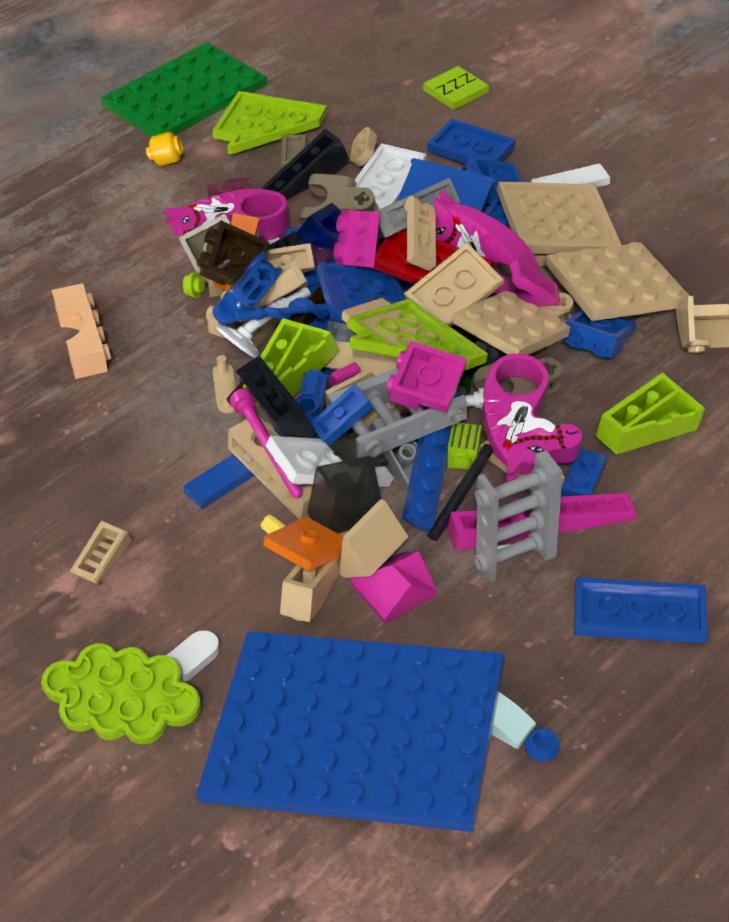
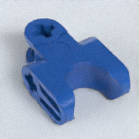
[212,251,283,326]

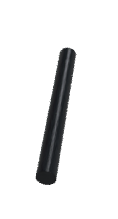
[427,444,494,541]

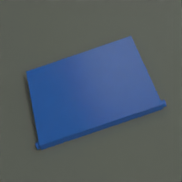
[397,158,497,212]

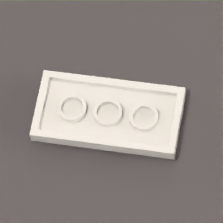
[355,143,427,210]
[265,436,394,488]

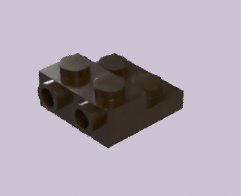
[197,220,270,285]

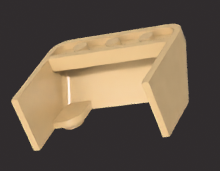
[676,296,729,354]

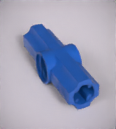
[295,370,329,438]

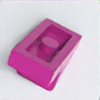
[510,258,560,307]

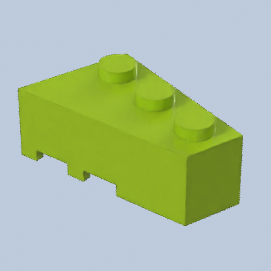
[243,318,340,407]
[596,372,705,455]

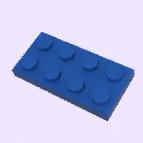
[574,577,708,644]

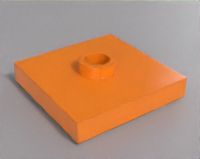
[263,516,343,572]

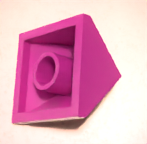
[350,551,437,623]

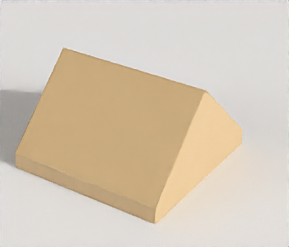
[339,499,408,578]

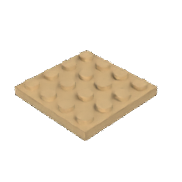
[496,182,622,254]
[545,242,690,321]

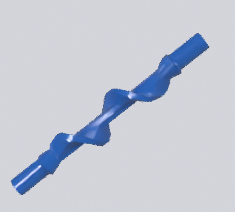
[234,297,329,321]

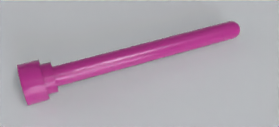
[230,388,303,499]

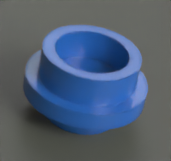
[525,728,560,762]

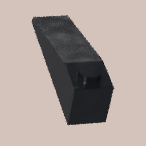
[260,129,350,200]
[236,355,316,438]

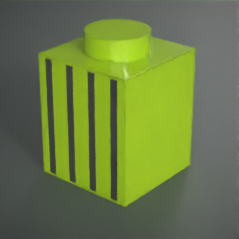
[448,423,482,470]

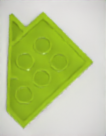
[212,91,327,155]
[347,299,488,370]

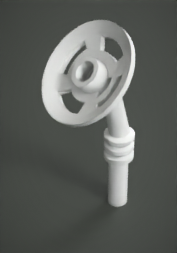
[215,287,310,358]

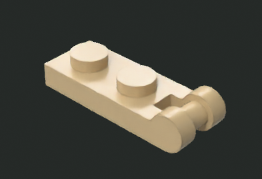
[404,196,436,271]

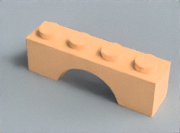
[52,283,111,379]

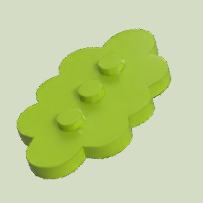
[41,643,202,744]

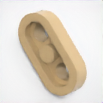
[350,127,377,167]

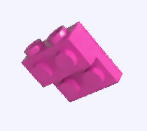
[333,210,380,268]
[386,341,467,413]

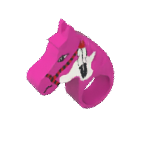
[164,189,290,241]
[433,191,540,296]
[482,354,582,482]

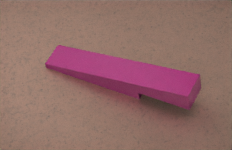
[447,493,637,551]

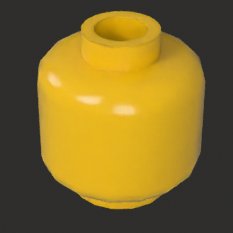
[146,132,184,167]

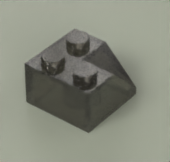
[307,455,381,533]

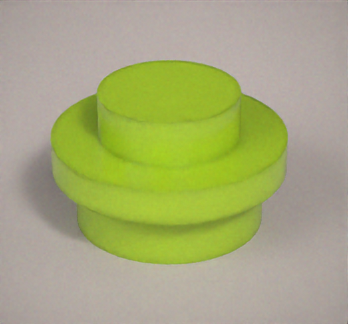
[183,272,205,299]

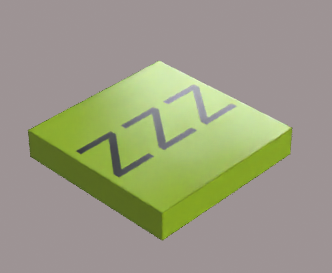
[423,66,489,110]

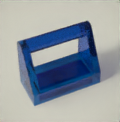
[295,203,341,250]

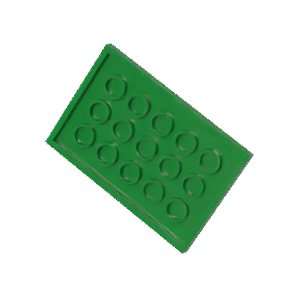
[101,42,267,137]

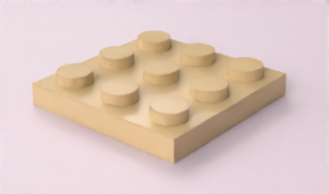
[452,291,571,355]

